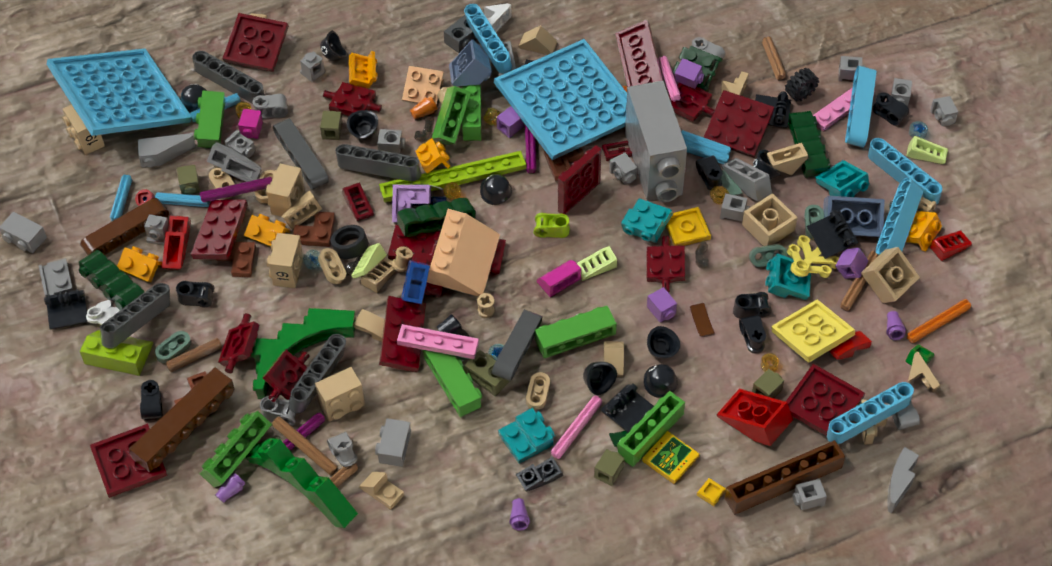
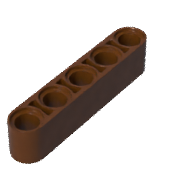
[80,198,169,255]

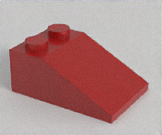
[717,388,793,446]

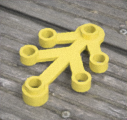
[787,235,839,278]

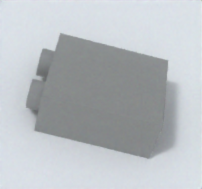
[625,81,687,202]

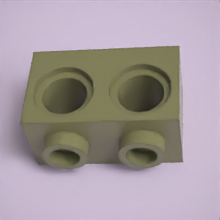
[464,350,510,397]

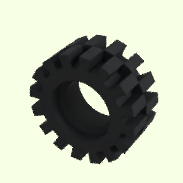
[785,68,819,102]

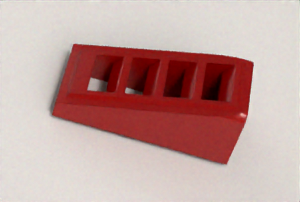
[930,230,972,261]

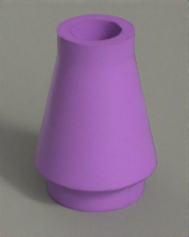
[886,311,906,340]
[215,473,246,503]
[509,498,530,531]

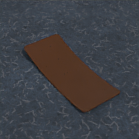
[690,303,715,336]

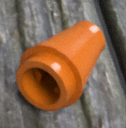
[410,97,438,119]

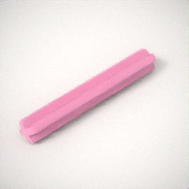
[658,56,681,102]
[551,395,602,459]

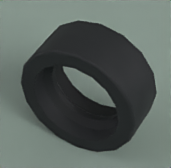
[330,225,369,259]

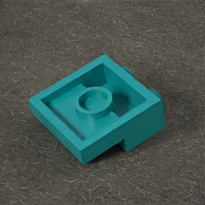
[815,160,870,197]
[621,198,673,243]
[765,253,812,300]
[498,408,555,464]

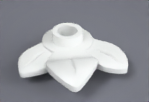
[86,300,120,325]

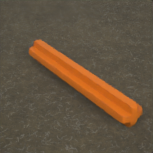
[907,299,971,343]

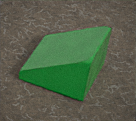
[906,344,935,366]

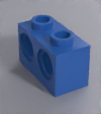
[401,260,430,304]

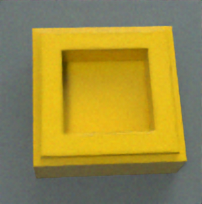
[697,478,726,506]

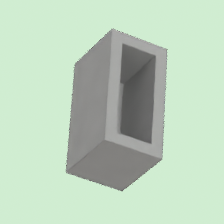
[0,212,47,253]
[375,418,411,467]

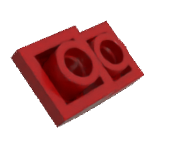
[829,331,872,360]

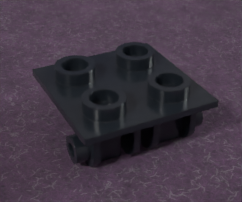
[755,91,792,128]
[807,210,858,259]
[44,289,88,330]
[600,383,654,433]

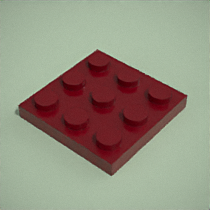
[222,13,289,72]
[704,90,775,158]
[558,145,602,214]
[786,364,865,436]
[90,423,168,498]

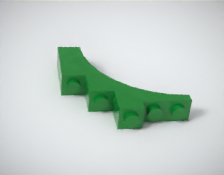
[251,308,356,399]
[245,438,358,528]

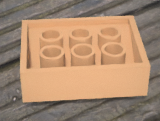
[427,209,500,296]

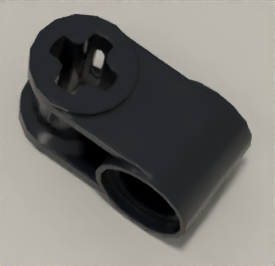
[873,92,909,126]
[695,155,723,191]
[176,281,215,308]
[733,292,772,319]
[437,314,469,337]
[739,315,766,353]
[140,380,163,420]

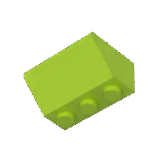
[80,330,153,376]

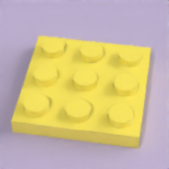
[771,299,855,363]

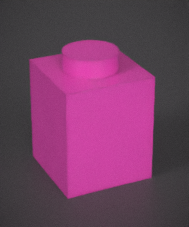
[238,109,263,139]

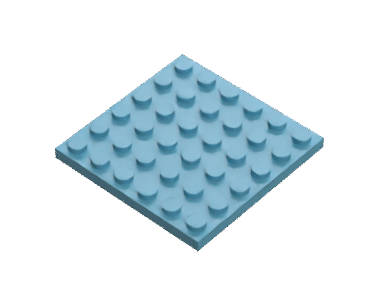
[494,39,627,160]
[46,49,192,136]

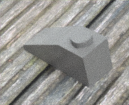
[138,133,196,168]
[722,158,772,201]

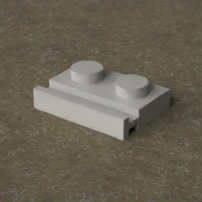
[39,258,74,297]

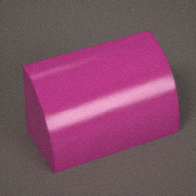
[537,260,581,297]

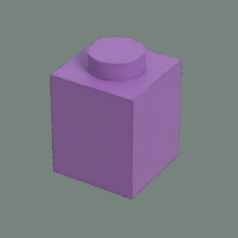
[675,58,704,89]
[497,106,525,138]
[835,248,868,279]
[647,287,677,323]

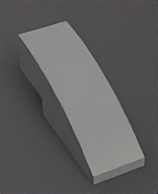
[207,142,262,182]
[887,447,919,514]

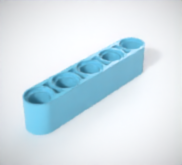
[464,4,512,74]
[845,65,877,148]
[868,138,943,205]
[875,177,923,255]
[827,382,914,444]

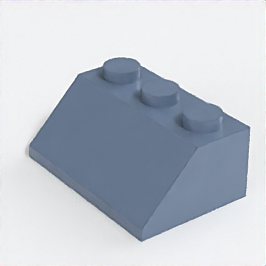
[449,40,492,86]
[823,196,885,237]

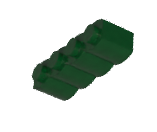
[788,111,830,178]
[397,198,476,237]
[79,250,144,310]

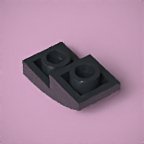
[516,456,563,492]

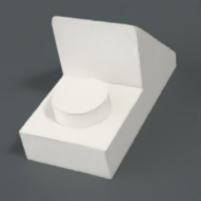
[484,3,511,32]

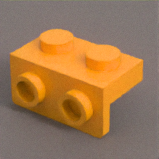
[349,51,378,89]
[415,138,451,174]
[906,211,942,251]
[244,213,291,246]
[117,246,162,282]

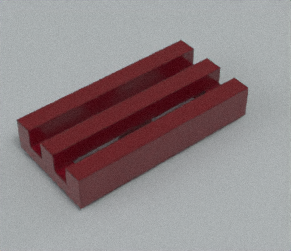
[602,140,632,161]

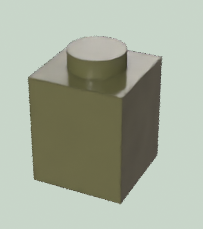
[320,111,343,140]
[177,165,200,195]
[752,369,784,398]
[594,449,624,486]

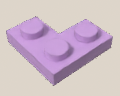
[392,185,431,222]

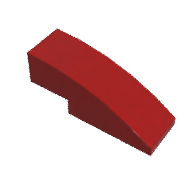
[162,216,191,270]

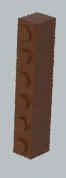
[129,367,235,472]
[725,440,845,515]

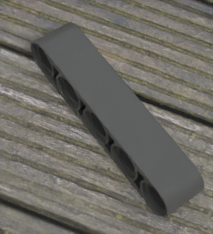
[192,51,265,104]
[273,118,329,190]
[335,144,421,181]
[100,283,171,348]
[492,309,543,381]
[289,334,346,413]

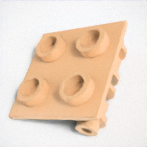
[402,66,444,106]

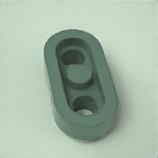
[804,205,824,239]
[749,244,788,267]
[155,331,191,363]

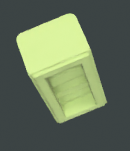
[906,136,948,164]
[351,243,387,278]
[577,246,617,281]

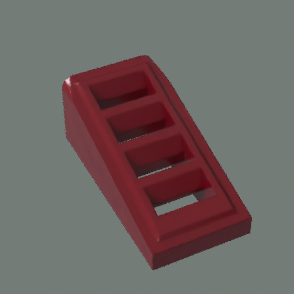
[342,182,374,221]

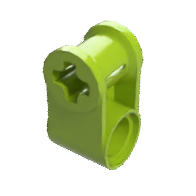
[533,213,570,238]

